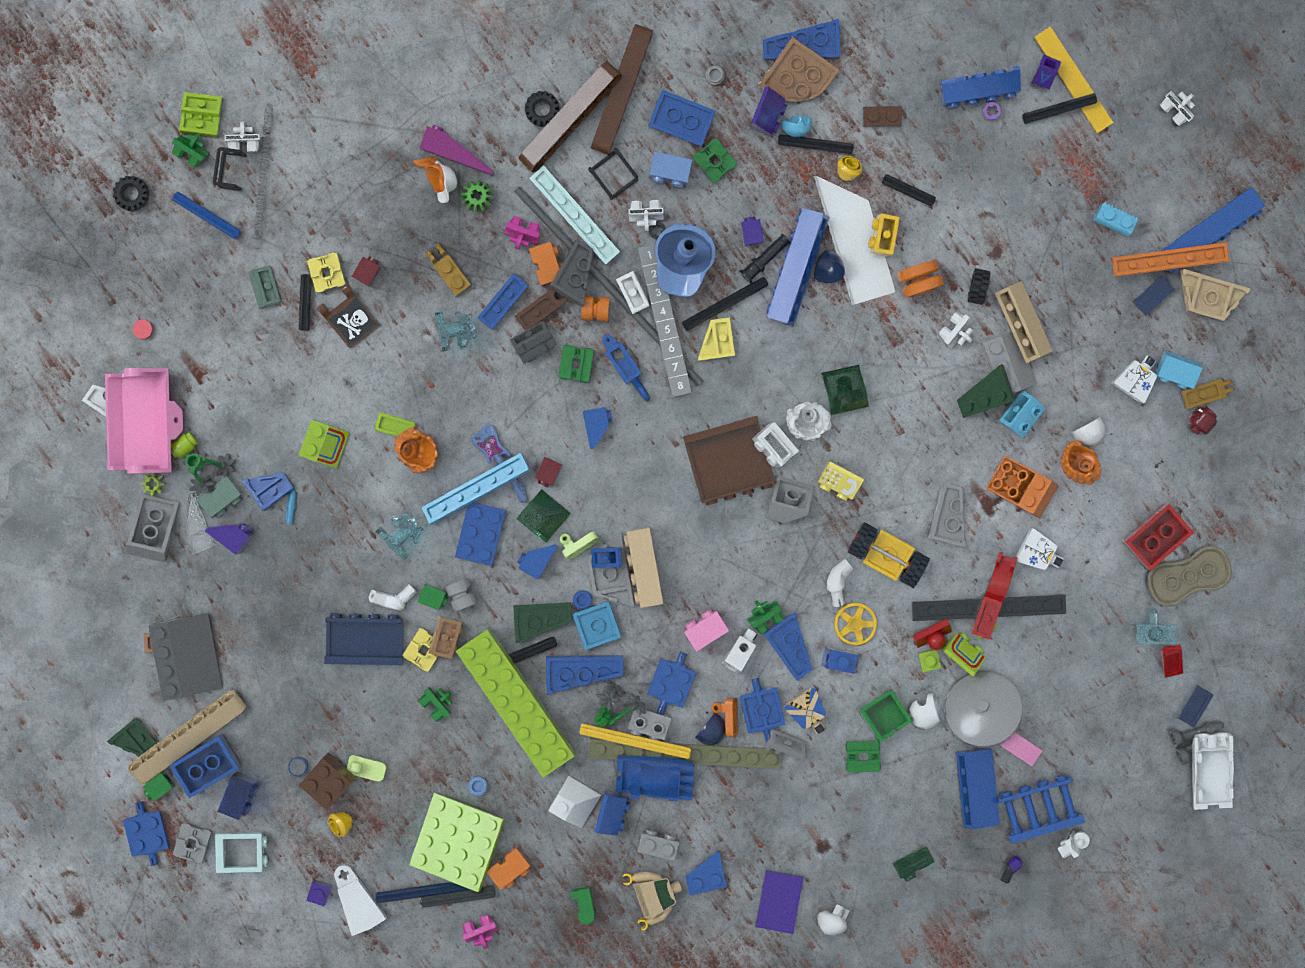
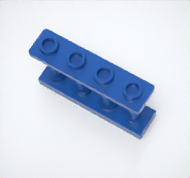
[997,774,1085,844]

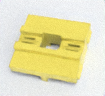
[307,253,346,293]
[403,628,438,672]

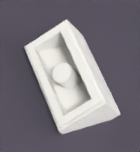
[616,271,651,314]

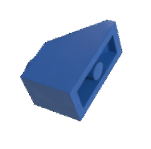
[583,407,612,449]
[517,544,558,579]

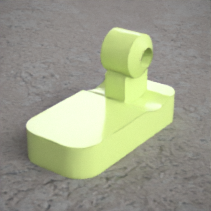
[560,532,600,561]
[347,755,387,781]

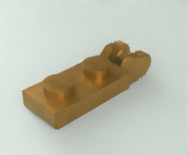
[425,243,471,296]

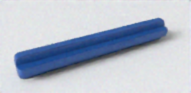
[172,192,241,239]

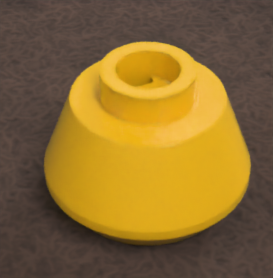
[837,156,862,181]
[328,812,353,837]

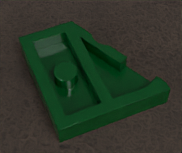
[107,717,158,757]

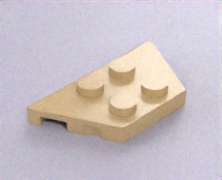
[1180,269,1250,321]

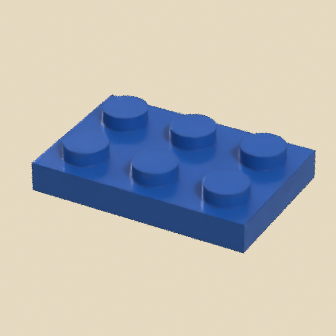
[648,90,716,147]
[455,502,506,566]

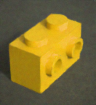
[868,213,900,257]

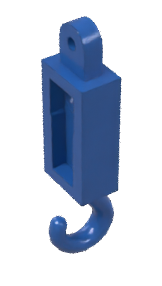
[602,334,650,402]

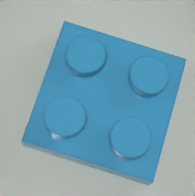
[572,601,621,650]

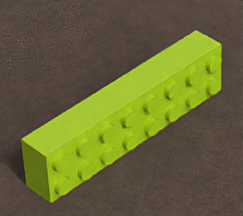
[456,627,576,777]

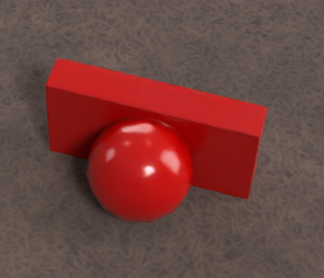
[913,619,952,651]
[1160,644,1183,678]

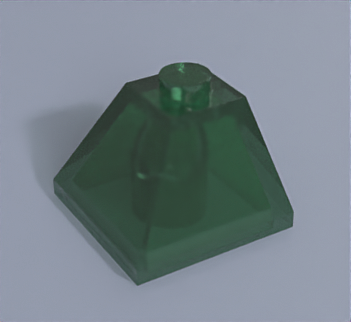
[516,489,571,543]

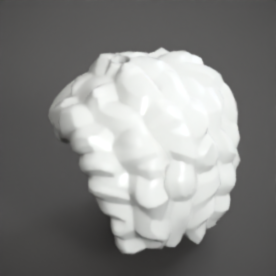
[786,402,831,441]

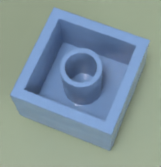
[649,152,692,188]

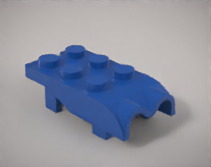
[616,755,694,801]

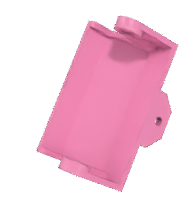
[105,368,183,474]

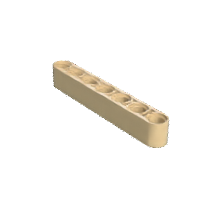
[128,690,246,784]

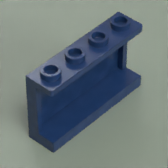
[324,613,404,665]

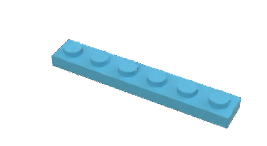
[422,453,531,525]

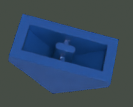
[591,547,622,568]

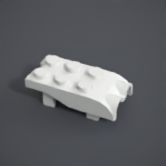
[1192,732,1234,810]

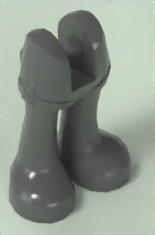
[1170,722,1224,765]

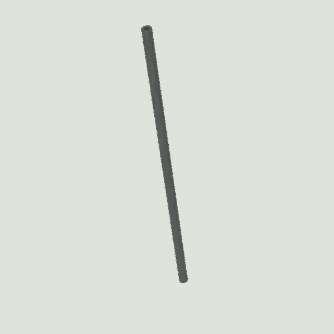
[514,186,704,386]

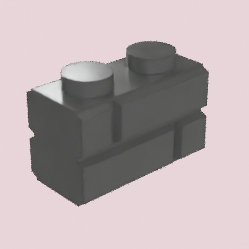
[510,321,557,364]

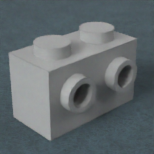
[628,708,671,741]
[637,829,679,861]

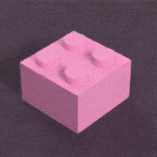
[684,609,729,652]

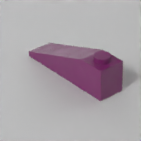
[419,125,494,176]

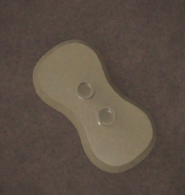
[1148,546,1232,606]

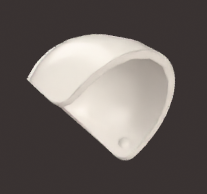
[1071,417,1105,447]

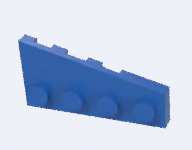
[763,19,840,60]
[546,655,623,695]

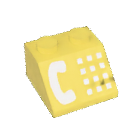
[817,461,864,501]

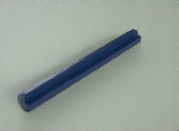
[376,882,470,903]

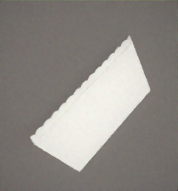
[814,176,895,305]

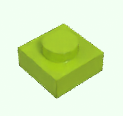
[918,650,941,672]

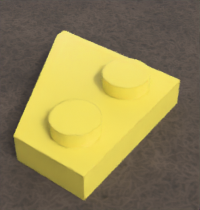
[698,317,735,361]

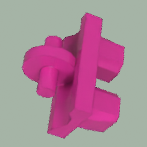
[504,216,540,250]
[462,914,499,949]

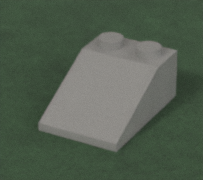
[126,494,179,562]

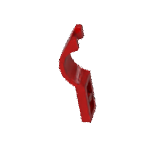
[972,551,1018,640]

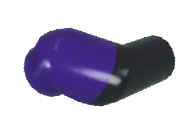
[1001,856,1023,884]

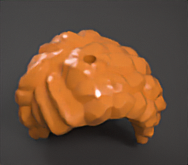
[394,428,438,473]
[1060,440,1102,485]

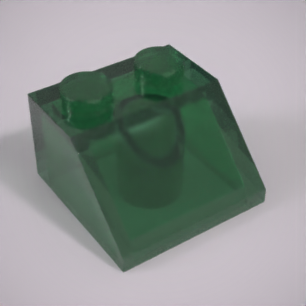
[821,365,869,415]

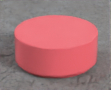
[133,320,153,339]

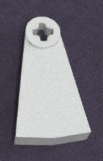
[334,864,387,936]

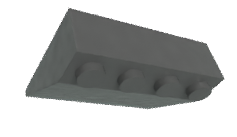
[148,613,223,701]

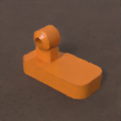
[711,698,738,737]

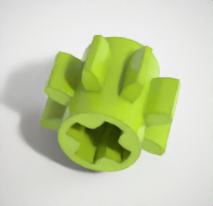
[140,473,166,496]

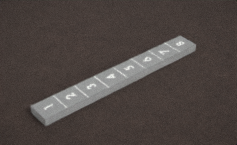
[638,244,692,398]

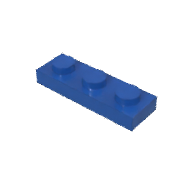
[477,273,529,330]

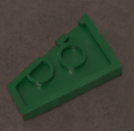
[513,602,572,644]

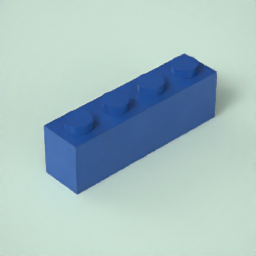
[939,66,1021,108]

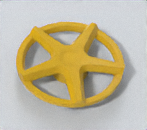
[834,603,877,646]

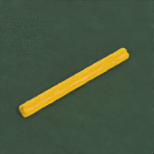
[580,723,691,759]

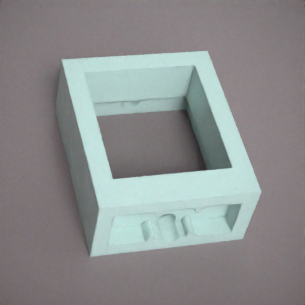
[215,831,268,873]

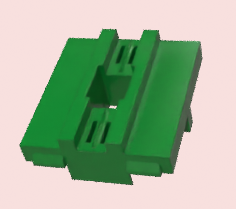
[693,138,737,183]
[559,345,594,383]
[845,741,881,773]

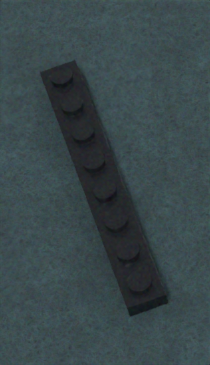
[912,594,1066,621]

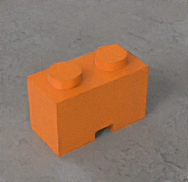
[529,242,562,286]
[487,846,531,890]

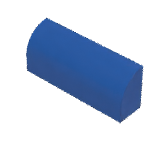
[956,748,1000,829]

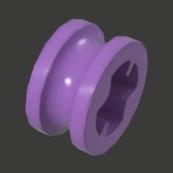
[983,102,1001,120]

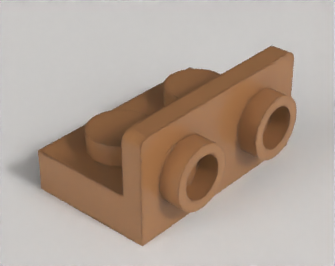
[429,616,462,659]

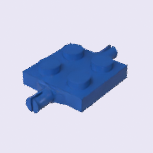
[647,651,697,715]
[739,678,785,743]
[123,801,170,866]

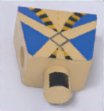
[783,686,827,735]

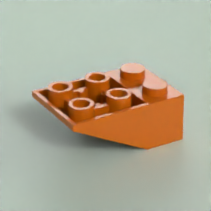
[986,455,1059,519]

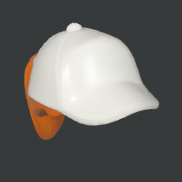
[413,157,457,203]

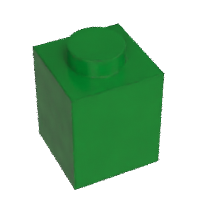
[417,584,449,611]
[143,771,175,802]

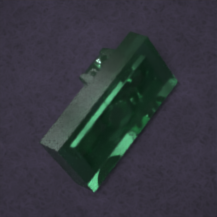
[893,846,935,882]

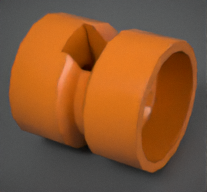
[581,296,609,322]

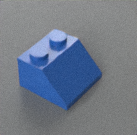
[595,791,630,836]

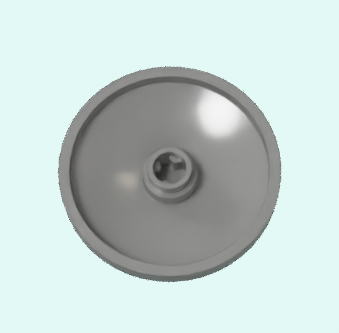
[945,672,1023,748]

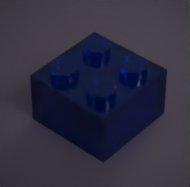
[217,772,259,820]

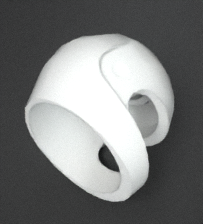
[908,693,941,730]

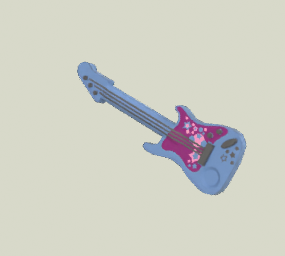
[471,425,527,503]

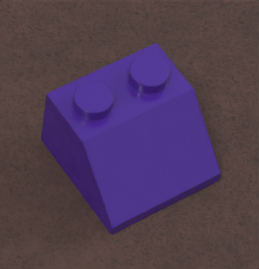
[205,523,254,555]

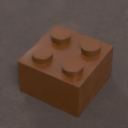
[299,752,357,811]

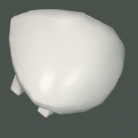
[817,905,849,936]

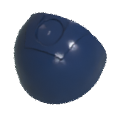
[814,250,845,283]
[695,713,726,745]

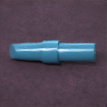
[285,490,297,525]

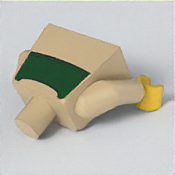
[622,871,682,931]

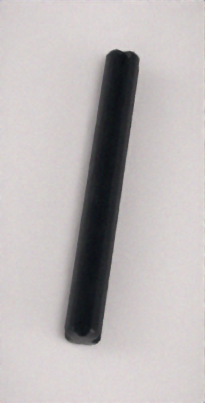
[682,277,768,331]

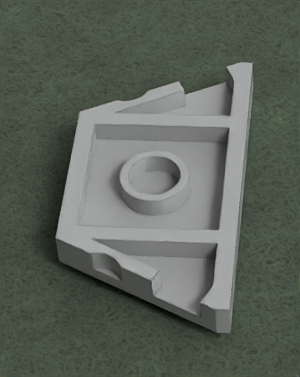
[587,533,635,607]

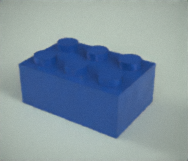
[170,734,242,799]

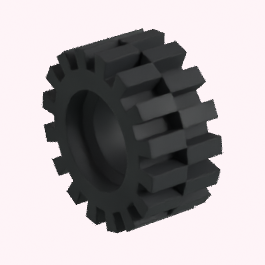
[525,91,560,127]
[112,176,150,211]
[967,268,991,305]

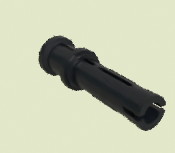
[739,234,790,284]

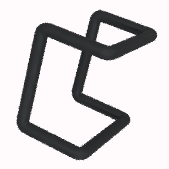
[213,147,246,191]
[588,148,638,200]

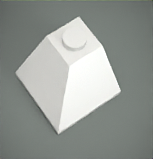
[548,776,601,828]

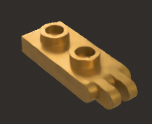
[1180,378,1235,409]

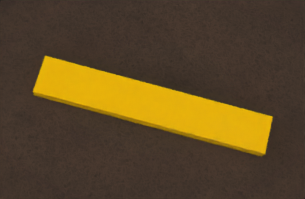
[1034,26,1114,134]

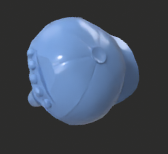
[654,223,715,297]

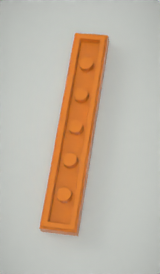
[1111,242,1230,277]

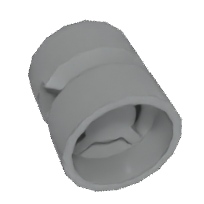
[445,578,477,612]

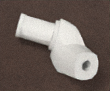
[827,559,853,607]
[369,584,418,611]

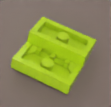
[179,92,222,138]

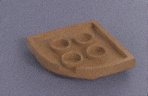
[759,36,840,102]

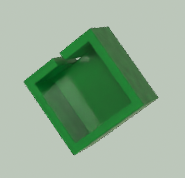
[858,689,913,743]

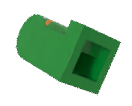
[571,886,595,925]

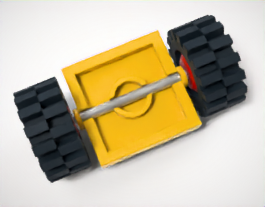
[848,522,930,588]

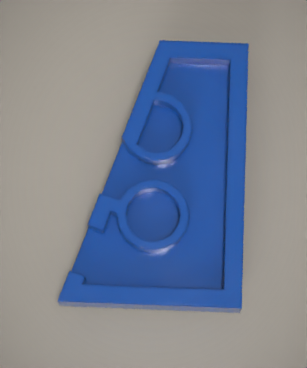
[764,612,812,681]

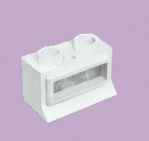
[752,422,799,468]

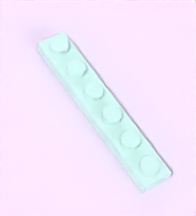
[529,165,620,265]

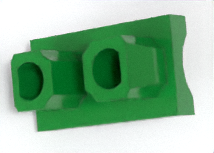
[172,133,210,167]
[747,600,784,634]
[418,687,453,722]

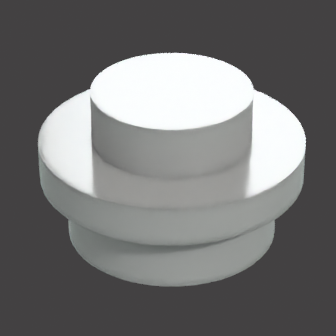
[705,66,725,85]

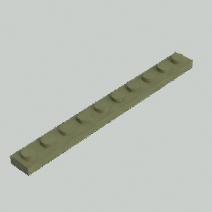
[589,738,781,769]

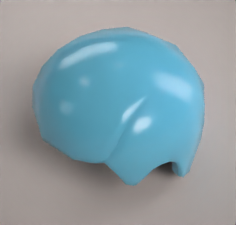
[781,115,812,138]

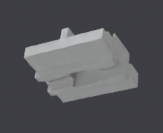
[173,823,212,864]

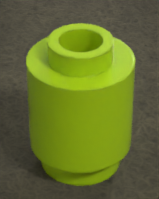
[171,432,199,459]

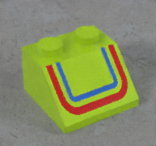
[298,419,350,469]
[941,632,986,677]

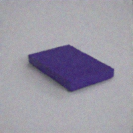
[755,870,804,934]

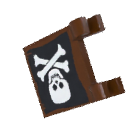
[317,284,380,348]

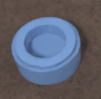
[468,776,488,796]

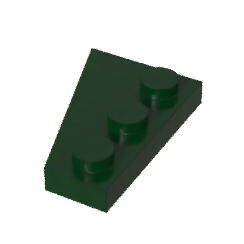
[957,364,1015,418]

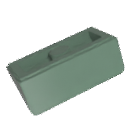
[248,266,281,309]

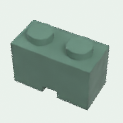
[197,476,243,519]

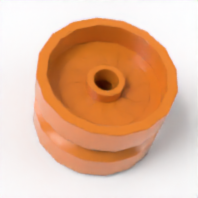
[897,259,945,298]

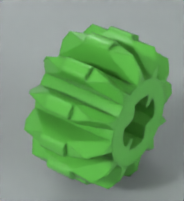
[461,179,494,212]

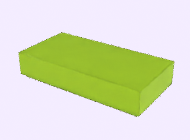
[374,412,416,437]

